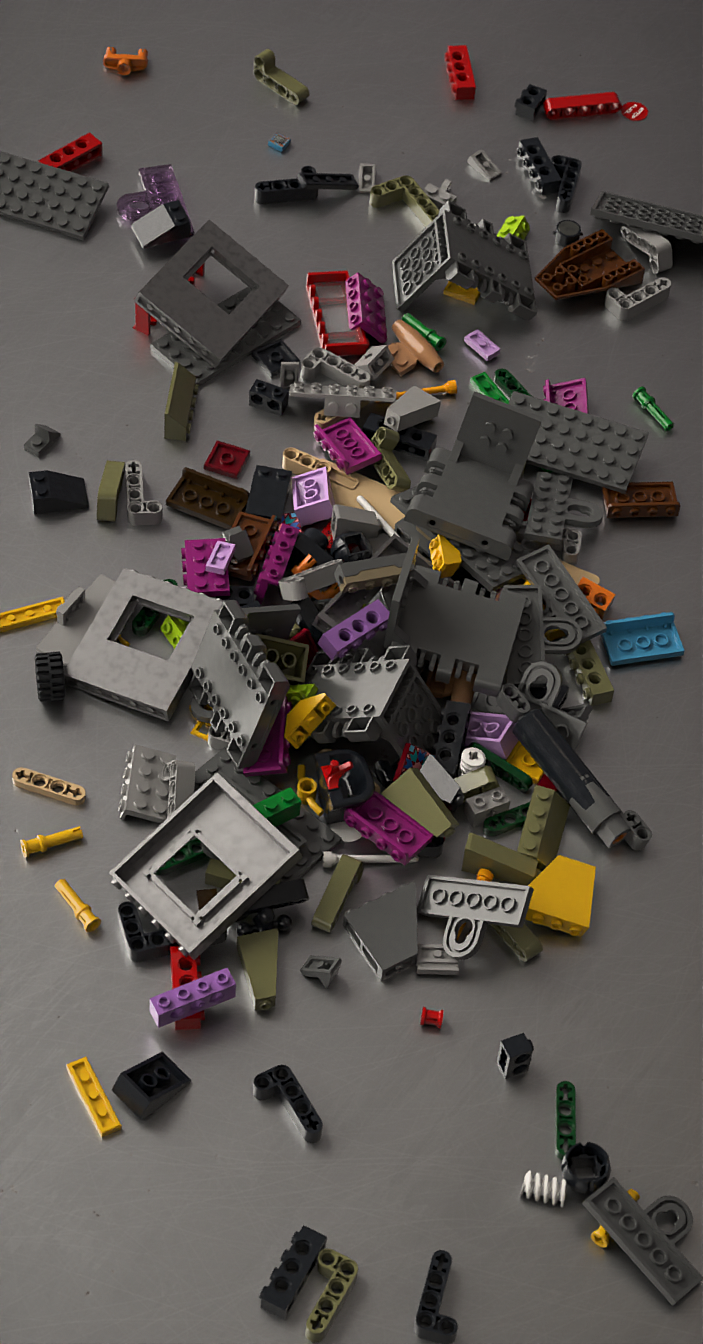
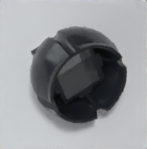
[330,531,373,563]
[561,1142,611,1193]

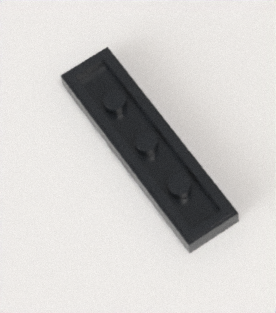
[297,173,359,190]

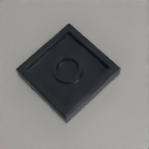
[252,339,300,378]

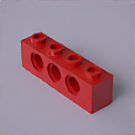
[444,45,476,100]
[38,132,102,172]
[170,946,205,1030]

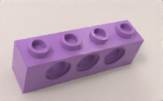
[317,599,390,661]
[150,968,236,1028]

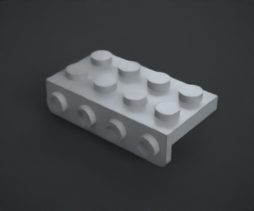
[118,744,176,824]

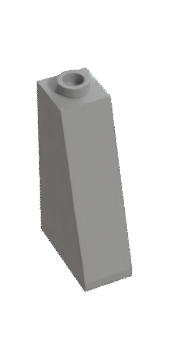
[384,386,441,432]

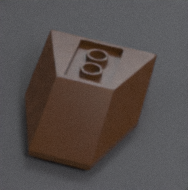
[534,229,645,300]

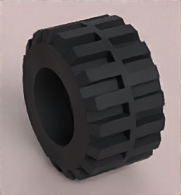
[35,651,66,702]

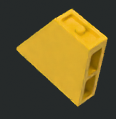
[525,855,596,937]

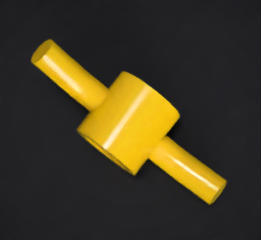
[297,764,325,816]

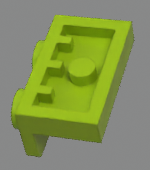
[286,684,318,707]

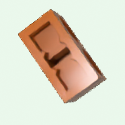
[578,577,616,619]

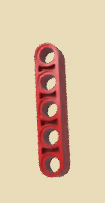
[543,92,622,120]

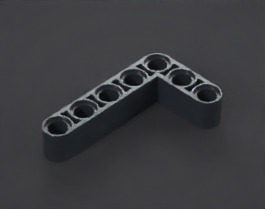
[118,901,227,962]

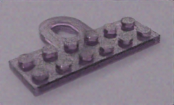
[117,164,194,237]

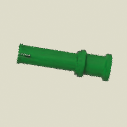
[402,313,446,351]
[632,387,674,432]

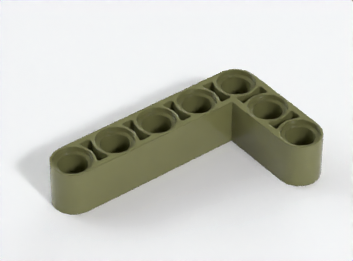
[370,175,440,227]

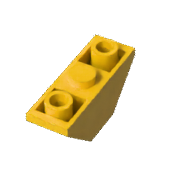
[429,534,462,578]
[284,693,336,749]

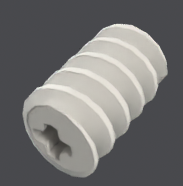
[458,747,486,777]
[520,1171,568,1208]

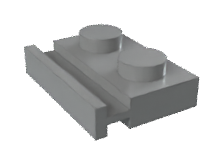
[417,944,459,975]

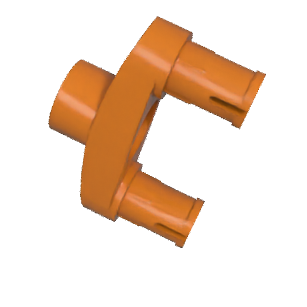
[103,47,148,75]
[291,554,340,600]

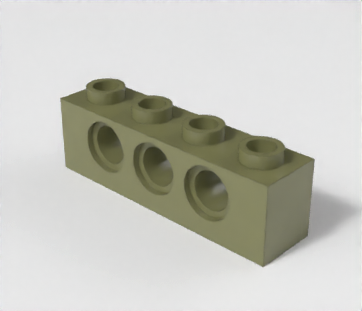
[564,637,614,706]

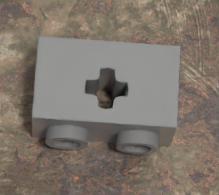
[354,345,394,380]
[464,786,510,827]

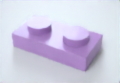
[464,329,501,361]
[206,541,235,575]

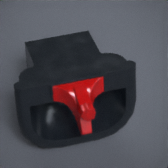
[314,749,375,825]

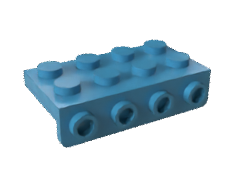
[601,612,685,666]

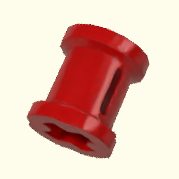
[420,1007,444,1028]

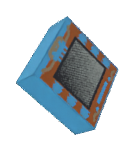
[268,133,291,152]

